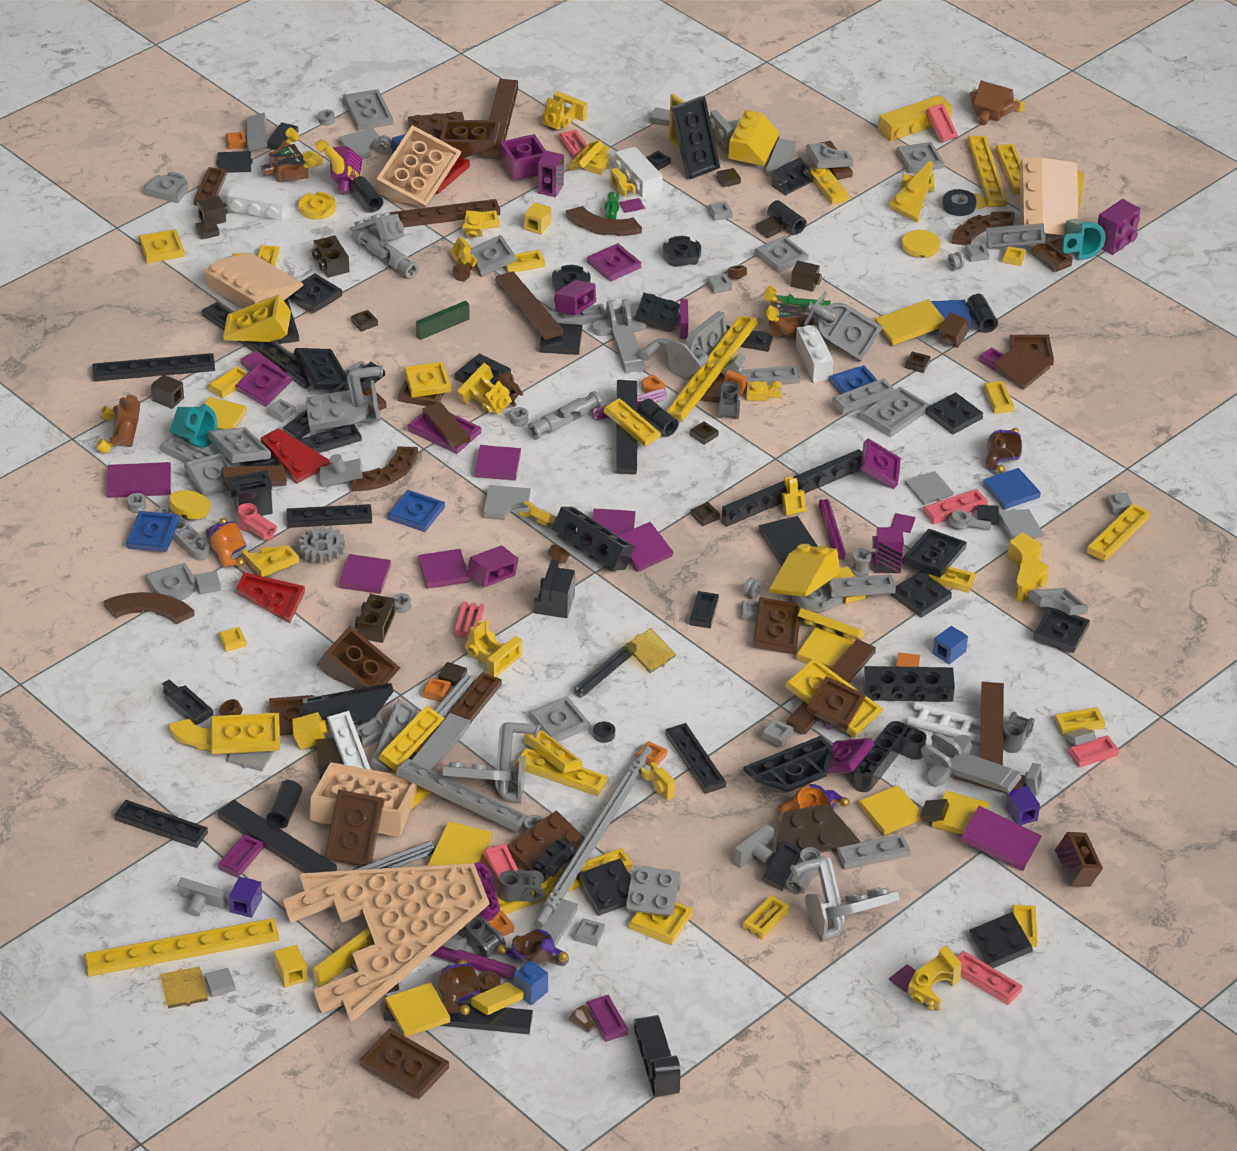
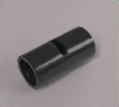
[350,176,384,212]
[767,200,807,235]
[966,293,998,333]
[637,398,679,437]
[266,780,303,829]

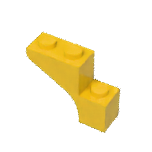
[1007,532,1049,602]

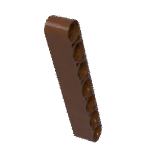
[482,79,518,159]

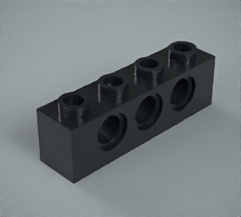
[551,506,635,571]
[863,666,955,702]

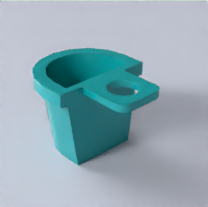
[1062,219,1106,260]
[169,404,217,448]

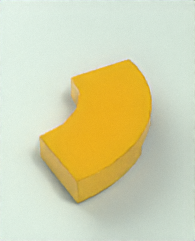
[168,719,211,751]

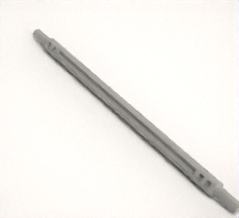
[534,746,652,928]

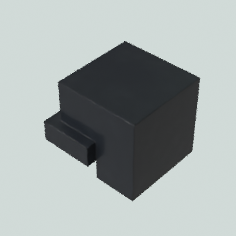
[226,470,273,516]
[534,560,575,618]

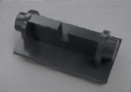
[532,838,575,883]

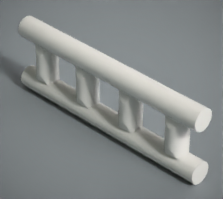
[907,701,980,744]

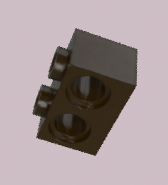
[311,235,350,278]
[355,594,395,643]

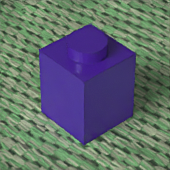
[1005,786,1040,825]
[228,876,262,918]

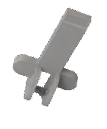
[593,299,647,373]
[921,732,1022,793]

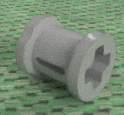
[851,549,872,577]

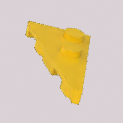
[889,161,933,223]

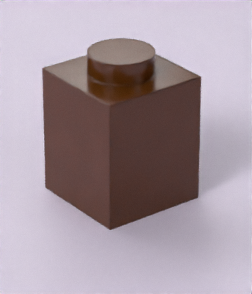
[939,312,969,348]

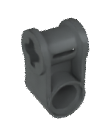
[719,382,740,418]
[1003,711,1035,753]
[498,870,544,902]
[463,915,506,958]

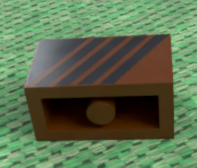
[1055,832,1103,887]

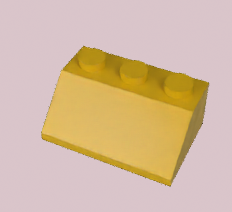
[729,110,779,166]

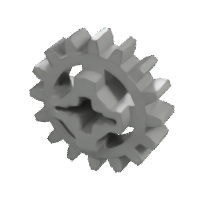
[299,525,345,564]

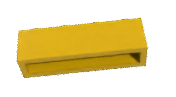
[878,95,952,142]

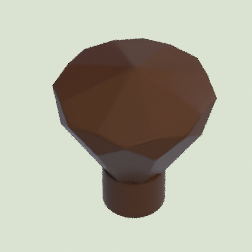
[453,263,472,282]
[568,1005,595,1032]

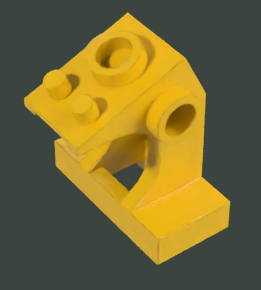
[542,91,587,129]
[457,363,512,415]
[464,619,522,677]
[908,945,962,1011]

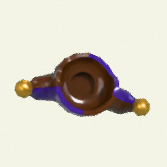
[985,428,1022,474]
[497,929,569,966]
[438,959,480,1015]

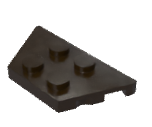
[775,803,860,853]

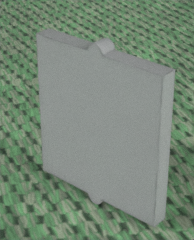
[905,471,954,505]
[997,509,1044,540]
[228,751,275,772]

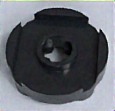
[663,236,701,266]
[552,265,591,293]

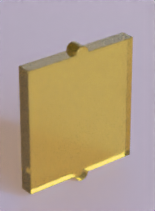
[624,628,676,673]
[160,966,208,1009]

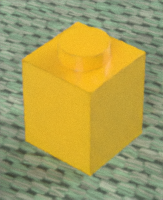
[524,202,551,235]
[292,712,329,750]
[274,944,308,987]

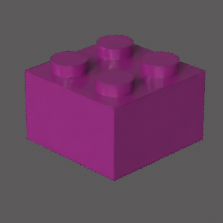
[500,134,546,181]
[1098,199,1141,255]

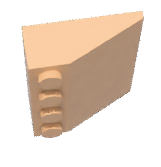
[374,125,461,208]
[1020,158,1078,238]
[204,253,303,308]
[310,762,418,837]

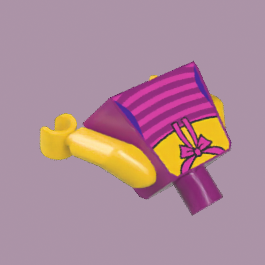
[314,139,362,194]

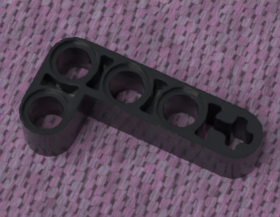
[853,721,927,792]
[633,1015,681,1098]

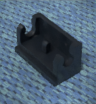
[771,157,813,196]

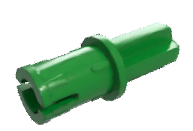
[604,192,620,219]

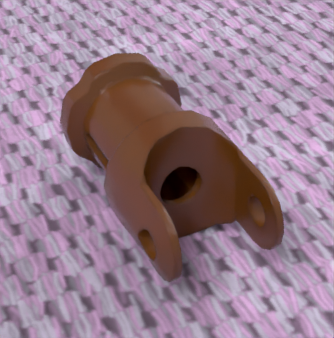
[497,372,523,406]

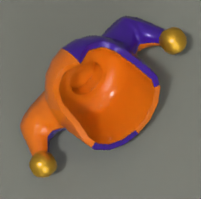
[206,518,247,567]
[778,784,850,822]

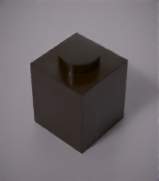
[197,196,228,224]
[791,260,822,292]
[151,374,184,409]

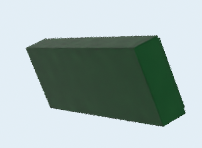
[416,300,470,340]

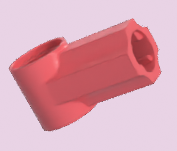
[238,503,277,541]

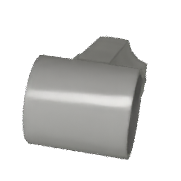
[785,847,821,895]

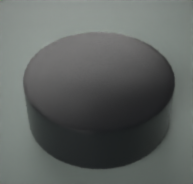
[593,721,616,743]

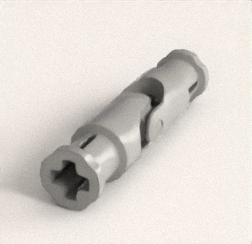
[356,228,419,278]
[527,391,602,440]

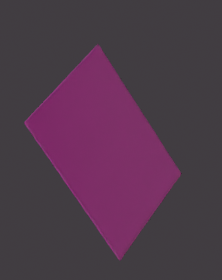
[618,198,646,213]
[891,513,916,533]
[888,964,916,992]

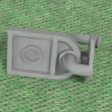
[804,291,883,361]
[639,311,727,379]
[306,365,383,431]
[442,722,541,803]
[790,856,900,942]

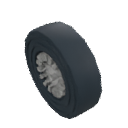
[942,189,977,216]

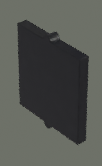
[216,151,253,173]

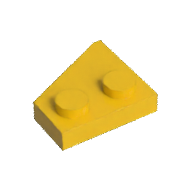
[241,545,299,577]

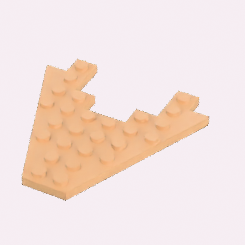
[283,863,490,1022]

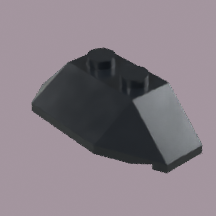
[303,683,394,723]
[743,735,833,793]

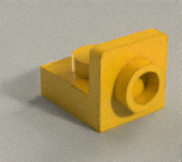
[462,211,486,238]

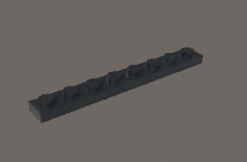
[721,449,862,527]

